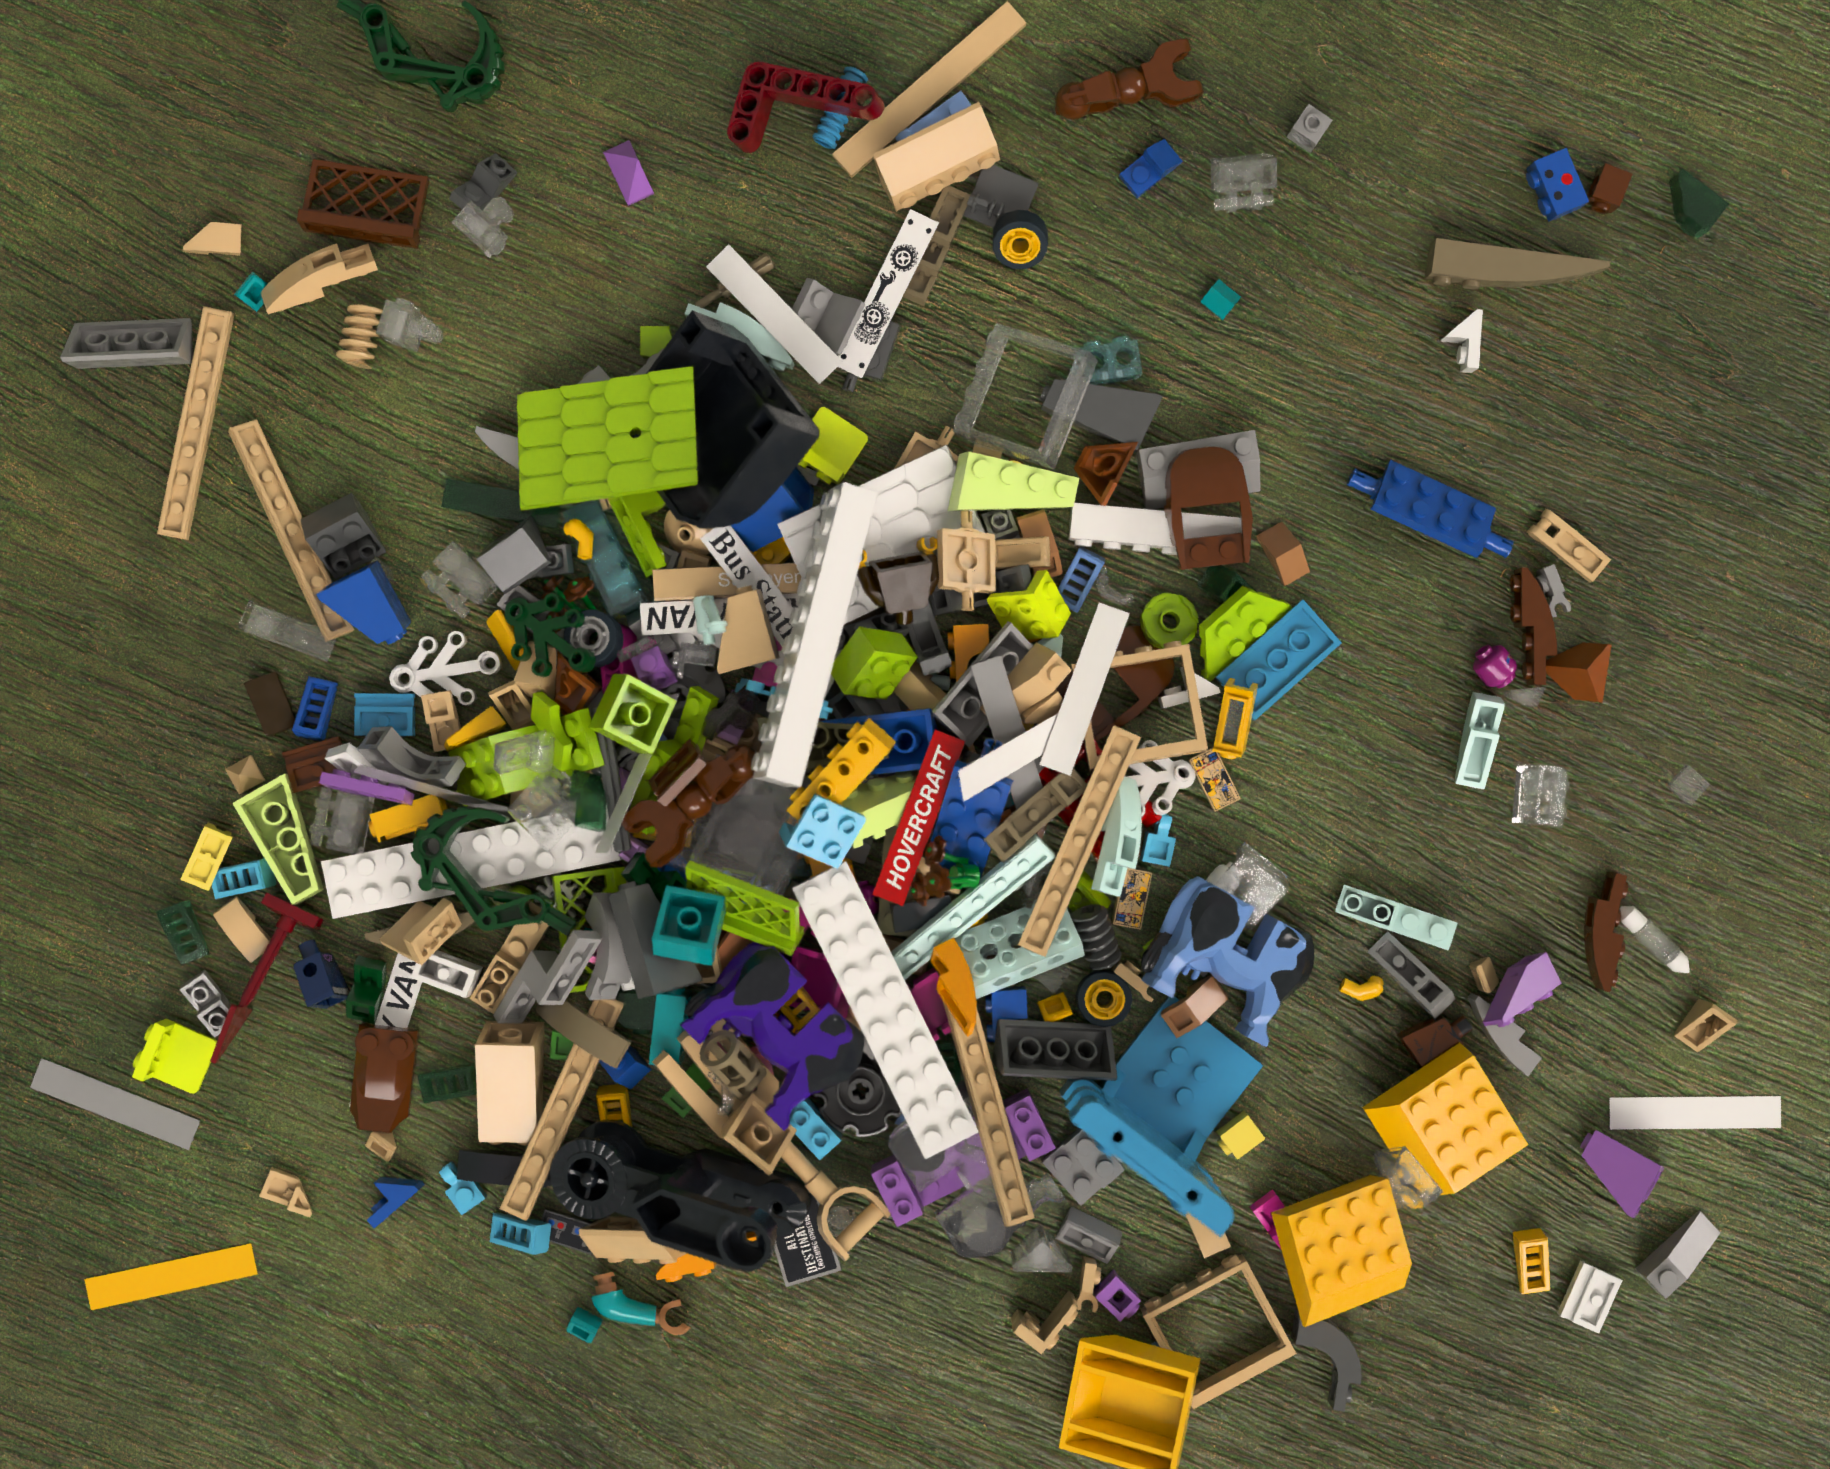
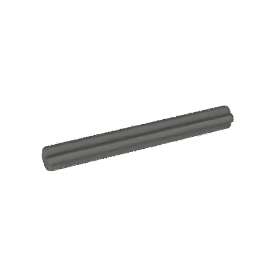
[591,706,632,852]

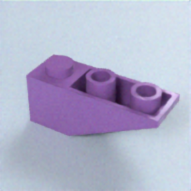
[1483,952,1562,1027]

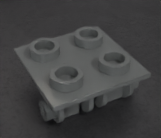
[963,165,1039,228]

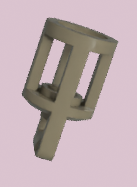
[699,1030,767,1101]

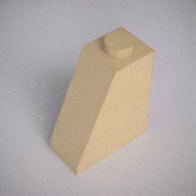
[717,585,780,674]

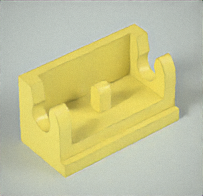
[181,822,233,891]

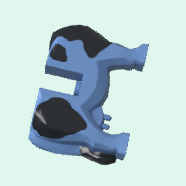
[1141,876,1314,1047]

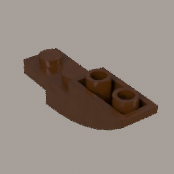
[1510,568,1558,686]
[1584,871,1628,992]

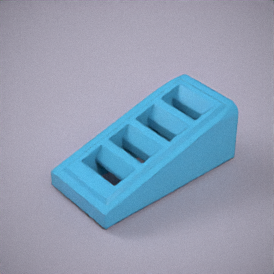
[212,858,276,899]
[490,1212,551,1255]

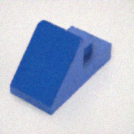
[1119,139,1183,199]
[367,1177,425,1229]

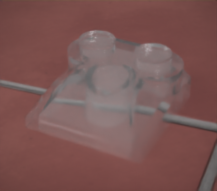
[1373,1146,1443,1210]

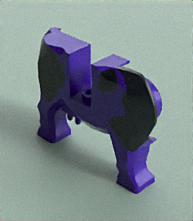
[680,942,864,1131]

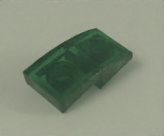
[570,770,606,832]

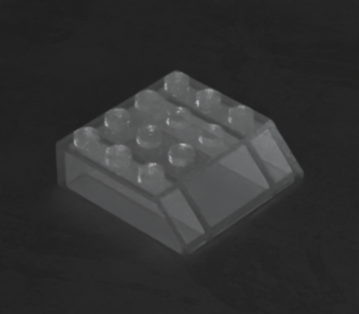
[667,754,804,915]

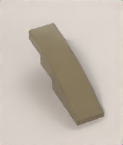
[903,186,970,306]

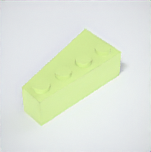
[948,451,1079,511]
[841,770,943,849]
[232,773,324,905]

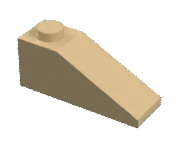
[980,642,1072,717]

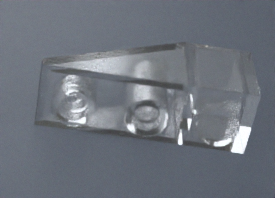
[238,600,337,662]

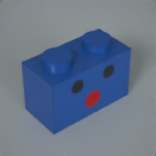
[1526,147,1589,222]

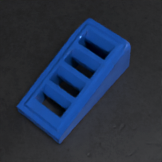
[292,676,338,742]

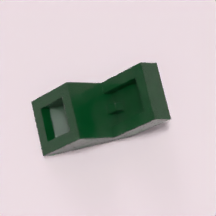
[621,852,687,905]
[346,955,386,1024]

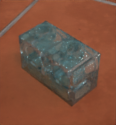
[1077,336,1143,385]

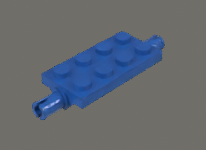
[1346,460,1514,558]
[931,738,1014,878]

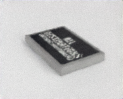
[773,1191,842,1287]

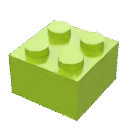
[831,626,918,700]
[589,674,677,755]

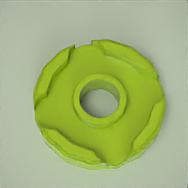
[1140,593,1199,649]

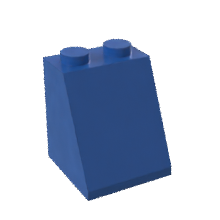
[731,467,814,552]
[316,560,411,645]

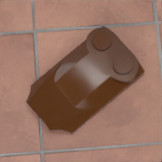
[350,1023,419,1133]

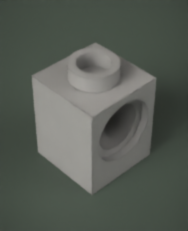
[1286,104,1333,153]

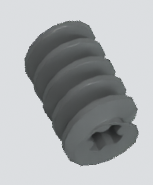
[1071,904,1122,970]

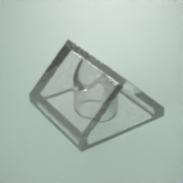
[1010,1223,1072,1272]

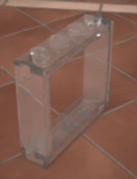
[953,323,1098,470]

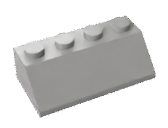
[1136,430,1260,510]

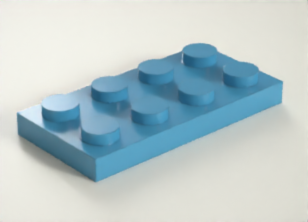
[1215,600,1342,721]

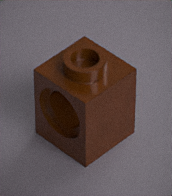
[1587,163,1633,214]

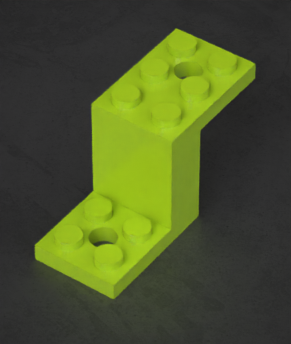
[448,708,605,806]

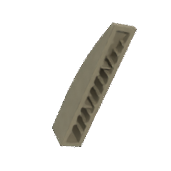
[1425,238,1611,290]

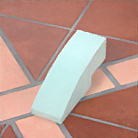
[1455,692,1505,789]

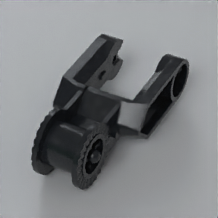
[550,1119,811,1272]

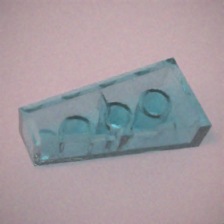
[562,500,650,619]

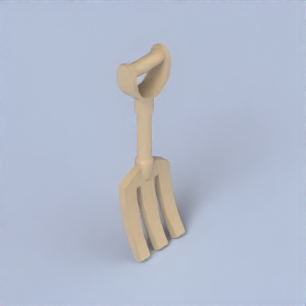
[652,1019,891,1261]

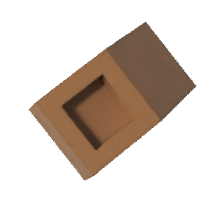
[1016,509,1063,578]
[1161,975,1228,1038]

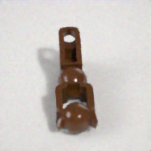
[1055,38,1204,120]
[621,745,756,868]

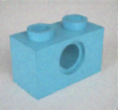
[790,1097,843,1160]

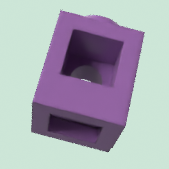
[631,646,678,691]
[1093,1269,1141,1322]

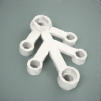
[389,631,502,706]
[1087,740,1195,816]

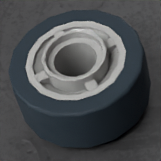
[564,610,624,667]

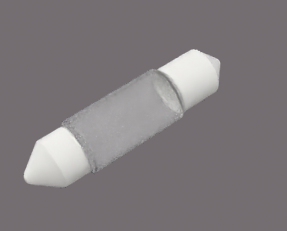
[1619,906,1690,973]

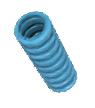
[812,67,868,149]

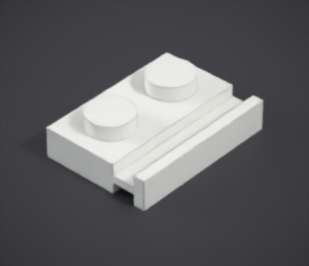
[1557,1260,1622,1333]

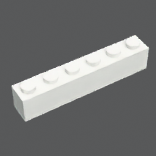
[1068,503,1242,555]

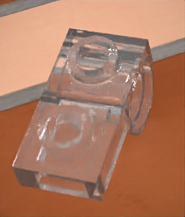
[493,730,555,775]

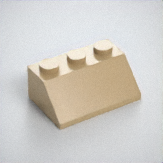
[579,1216,687,1264]

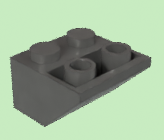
[300,492,386,579]

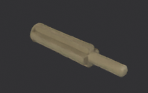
[695,253,775,308]

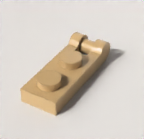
[1527,509,1611,583]

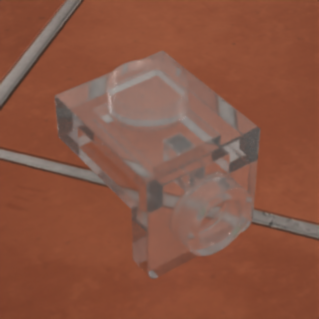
[672,641,717,679]

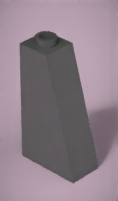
[1039,379,1163,453]
[608,881,702,999]

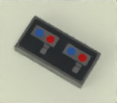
[541,1207,594,1255]

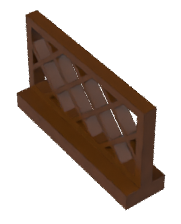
[297,159,429,249]

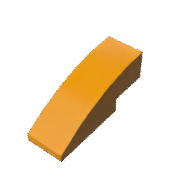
[930,937,977,1037]

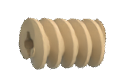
[336,304,385,369]

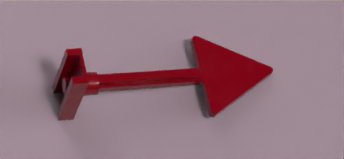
[210,892,324,1064]

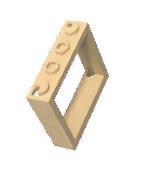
[1071,641,1208,771]
[1141,1254,1297,1409]

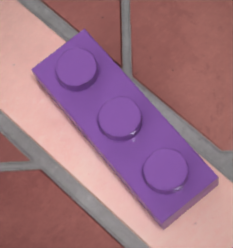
[319,769,415,806]

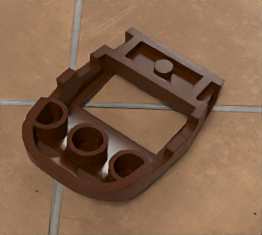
[1164,447,1253,570]
[1056,625,1175,742]

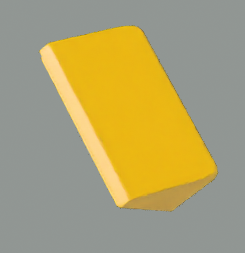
[486,610,524,670]

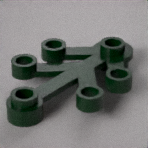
[505,593,596,677]

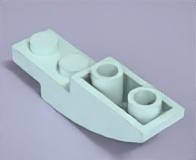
[685,302,794,371]
[1091,776,1142,897]
[1335,884,1458,951]

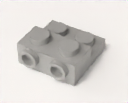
[1041,1127,1125,1206]

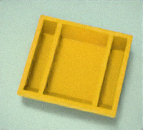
[1362,1043,1528,1197]
[1271,1175,1412,1327]
[1059,1334,1201,1469]

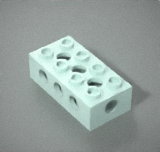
[955,903,1085,999]

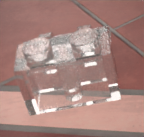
[1211,153,1277,213]
[451,197,514,259]
[376,298,443,352]
[421,541,498,619]
[1512,764,1570,828]
[309,787,374,854]

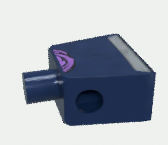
[293,939,350,1009]

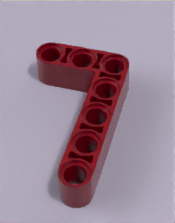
[727,62,884,153]

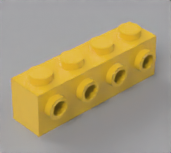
[787,718,896,821]

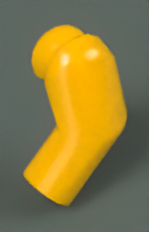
[563,518,594,560]
[1339,976,1384,1001]

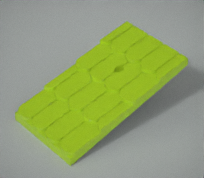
[517,366,698,511]

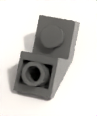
[449,153,517,217]

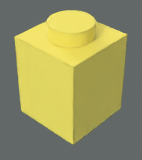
[1216,1111,1265,1160]

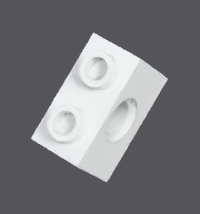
[411,950,483,998]

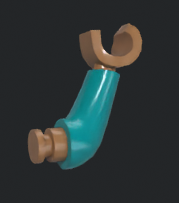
[591,1272,691,1335]

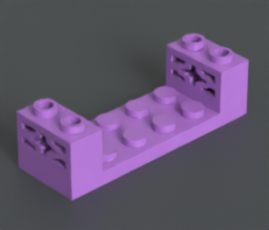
[871,1088,1056,1227]

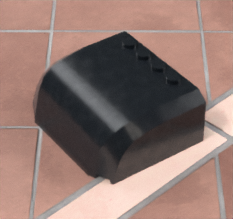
[632,310,820,529]

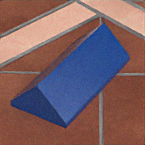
[818,709,939,775]

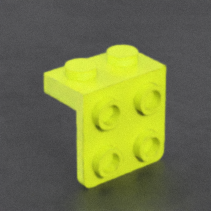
[798,407,868,485]
[987,570,1071,640]
[132,1018,217,1093]

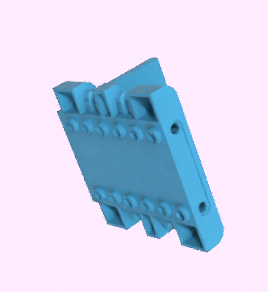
[1059,996,1263,1238]

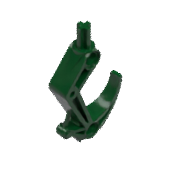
[336,0,505,112]
[410,806,577,936]

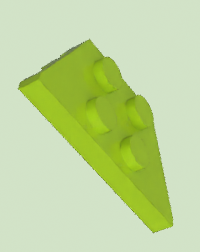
[1199,586,1293,682]

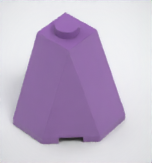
[1580,1130,1665,1218]

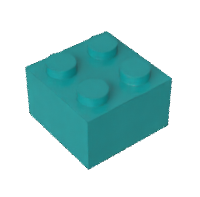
[652,885,726,966]

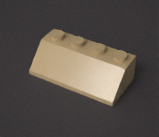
[873,102,1000,211]

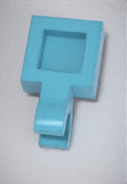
[1139,814,1176,867]
[439,1161,487,1215]

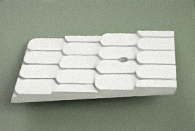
[777,444,986,625]

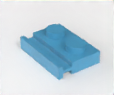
[354,693,415,736]

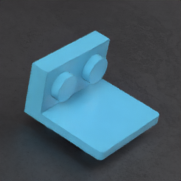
[779,794,866,869]

